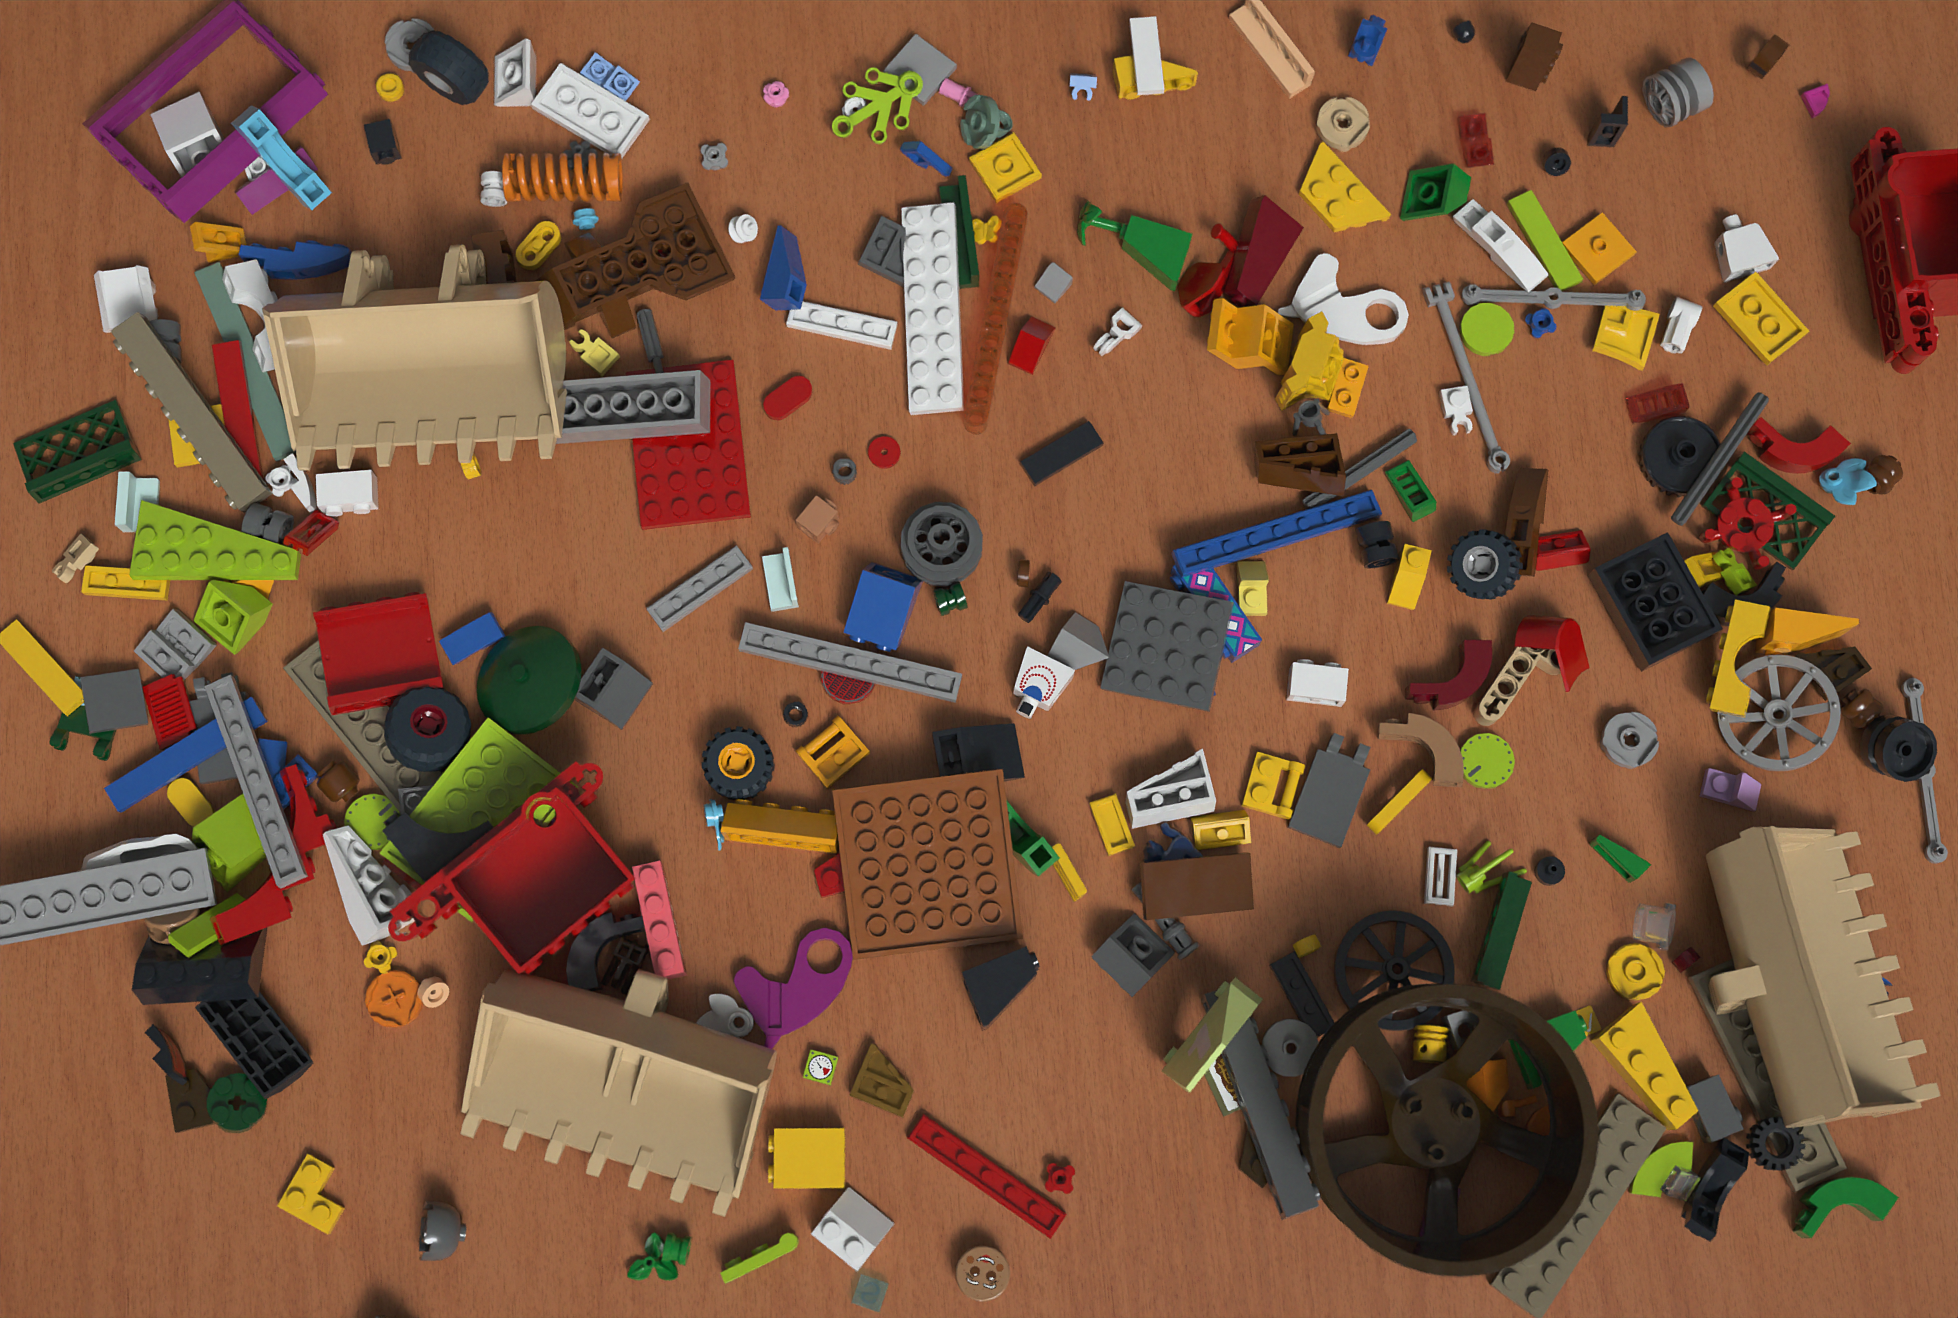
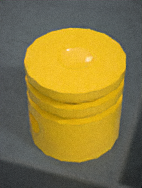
[1413,1025,1449,1064]

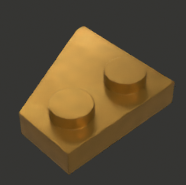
[850,1043,914,1118]

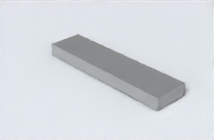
[646,545,753,632]

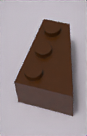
[1506,22,1563,91]
[1254,433,1346,496]

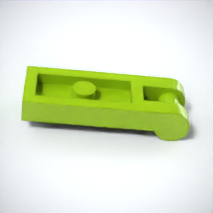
[720,1233,799,1284]

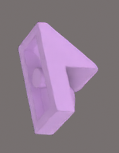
[1700,768,1761,812]

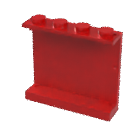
[313,592,444,716]

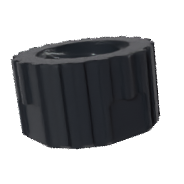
[783,701,808,728]

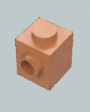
[796,495,839,544]

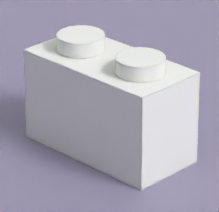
[316,470,378,516]
[1286,659,1349,707]

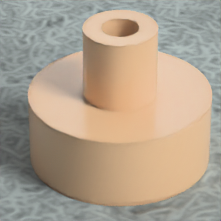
[418,977,449,1008]

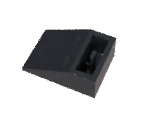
[932,723,1025,782]

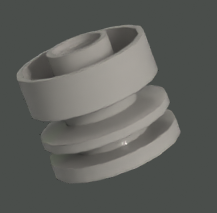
[1643,57,1714,128]

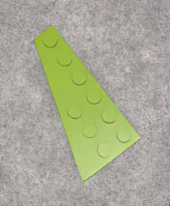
[129,500,301,580]

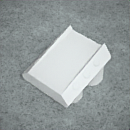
[94,265,158,333]

